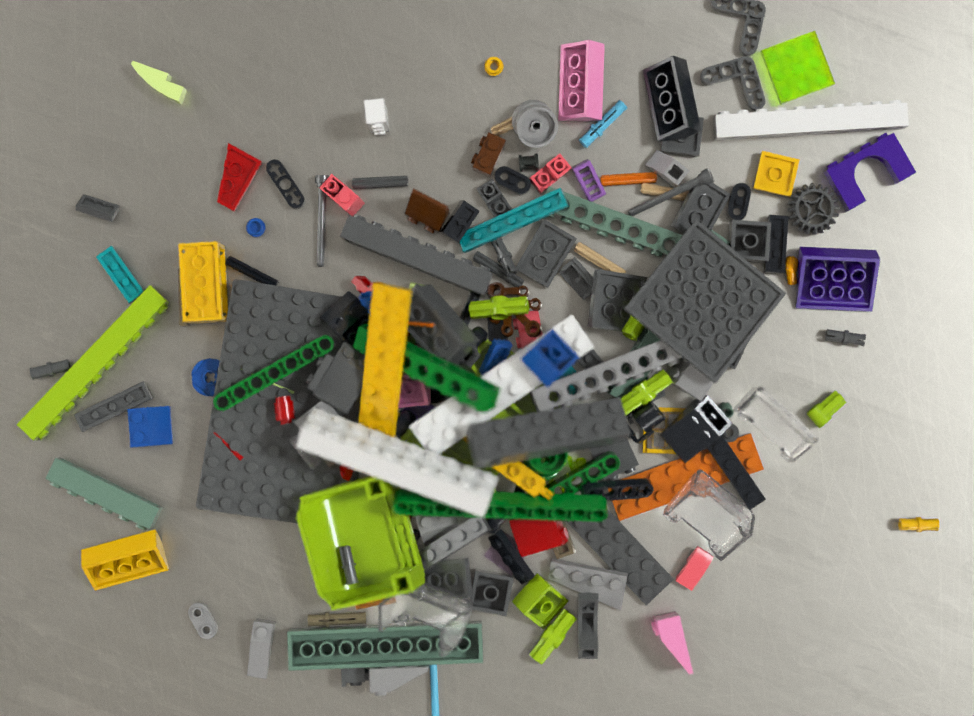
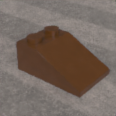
[405,188,450,234]

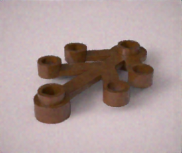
[487,282,542,338]

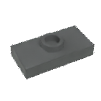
[76,194,119,222]

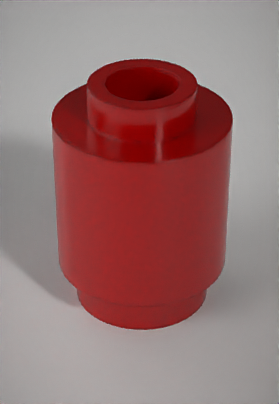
[274,396,295,425]

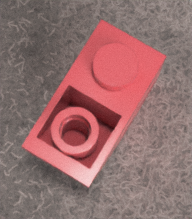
[320,174,365,216]

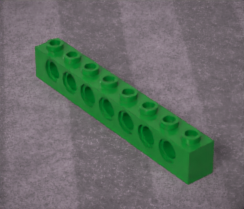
[353,323,501,413]

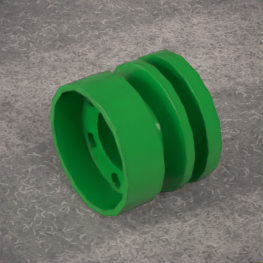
[522,452,568,481]

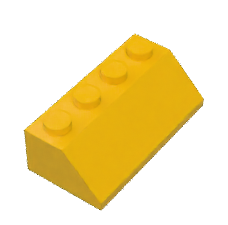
[81,529,169,591]

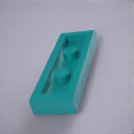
[96,246,144,304]

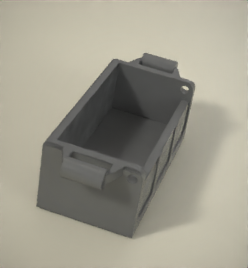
[407,284,480,367]

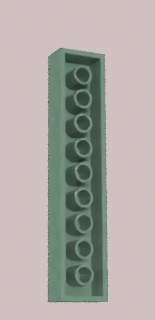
[287,621,483,671]

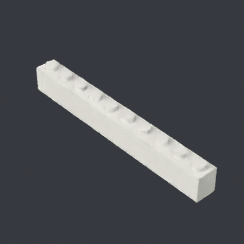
[713,100,909,141]

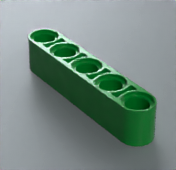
[545,451,620,494]

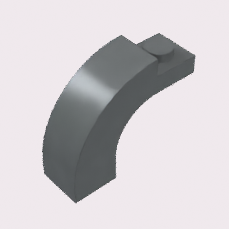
[577,592,599,659]

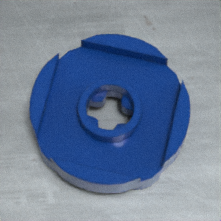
[191,358,220,397]

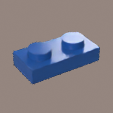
[479,339,513,375]

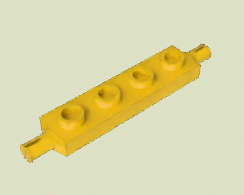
[463,435,554,500]

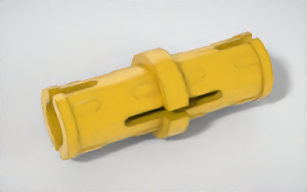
[898,517,940,532]

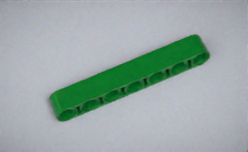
[214,335,334,411]

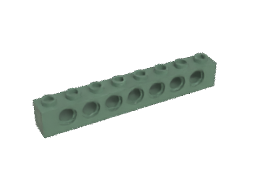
[546,186,683,257]

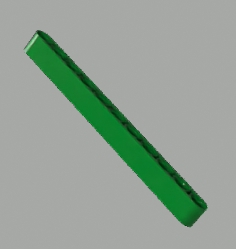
[392,488,608,522]

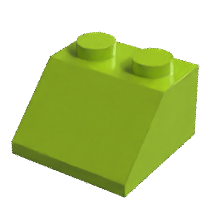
[511,573,569,629]

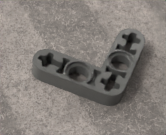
[710,0,766,57]
[700,56,765,111]

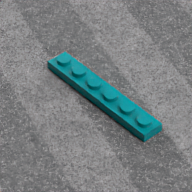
[460,188,569,253]

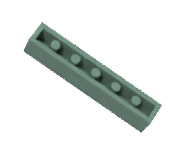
[45,457,163,530]

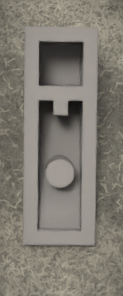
[247,618,276,679]

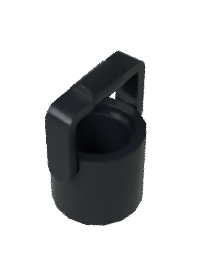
[626,400,666,444]

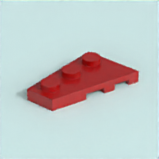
[217,143,263,212]

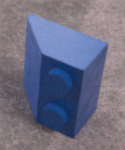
[520,329,579,388]
[128,406,173,448]

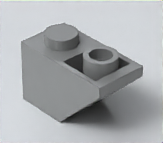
[646,150,690,188]

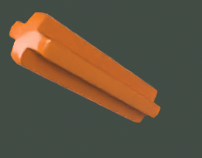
[600,172,657,186]

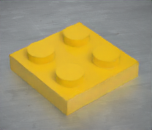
[753,151,800,197]

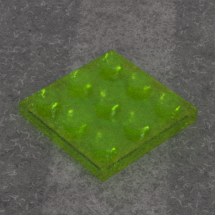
[761,31,835,105]

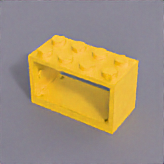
[178,241,228,324]

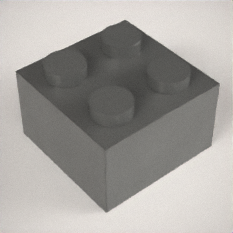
[728,220,771,263]
[468,569,514,616]

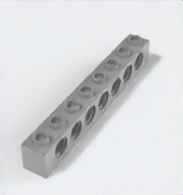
[529,340,682,412]

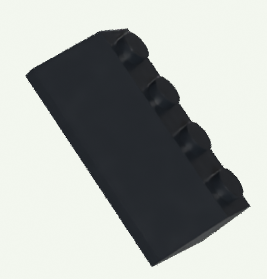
[643,56,702,142]

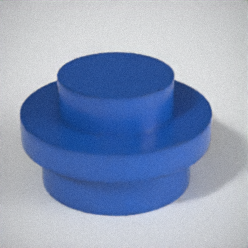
[246,218,266,237]

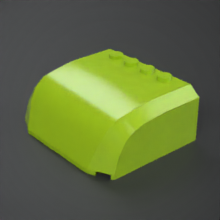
[296,476,425,611]

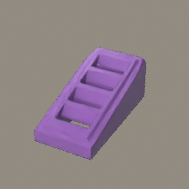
[572,159,606,202]

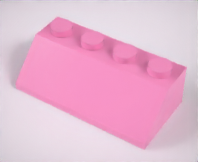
[558,40,605,122]

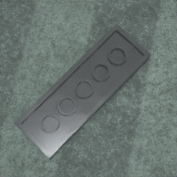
[567,509,674,606]

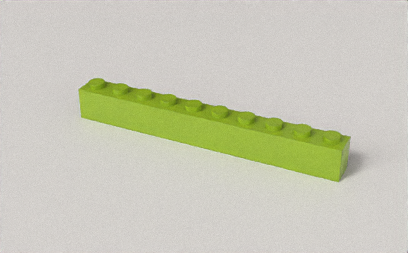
[16,285,170,441]

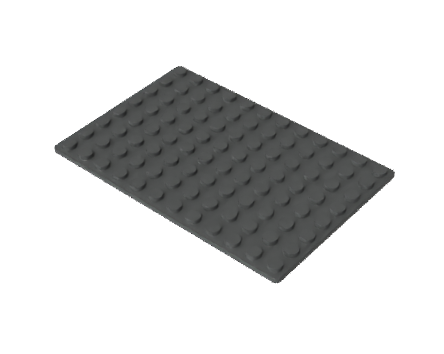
[196,279,362,523]

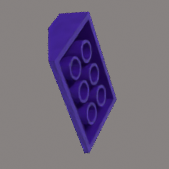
[795,247,880,312]

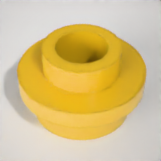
[484,57,503,76]

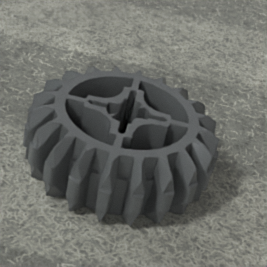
[787,183,840,235]

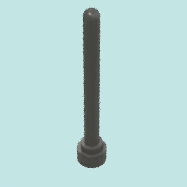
[628,168,715,216]
[315,175,329,267]

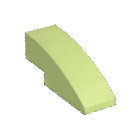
[131,61,187,105]

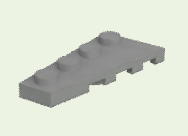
[548,558,628,611]

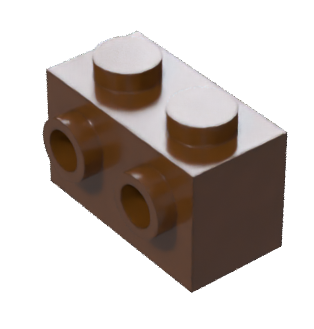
[471,132,506,178]

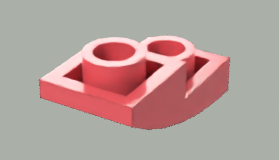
[529,154,572,194]
[676,546,713,591]

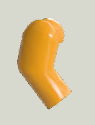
[785,256,798,285]

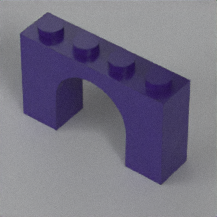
[824,133,917,212]

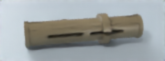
[308,612,366,627]

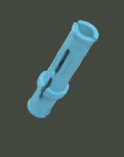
[579,100,627,148]

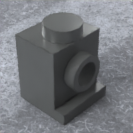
[341,668,370,687]

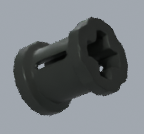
[519,153,539,172]

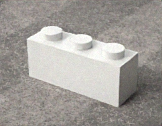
[364,98,389,136]

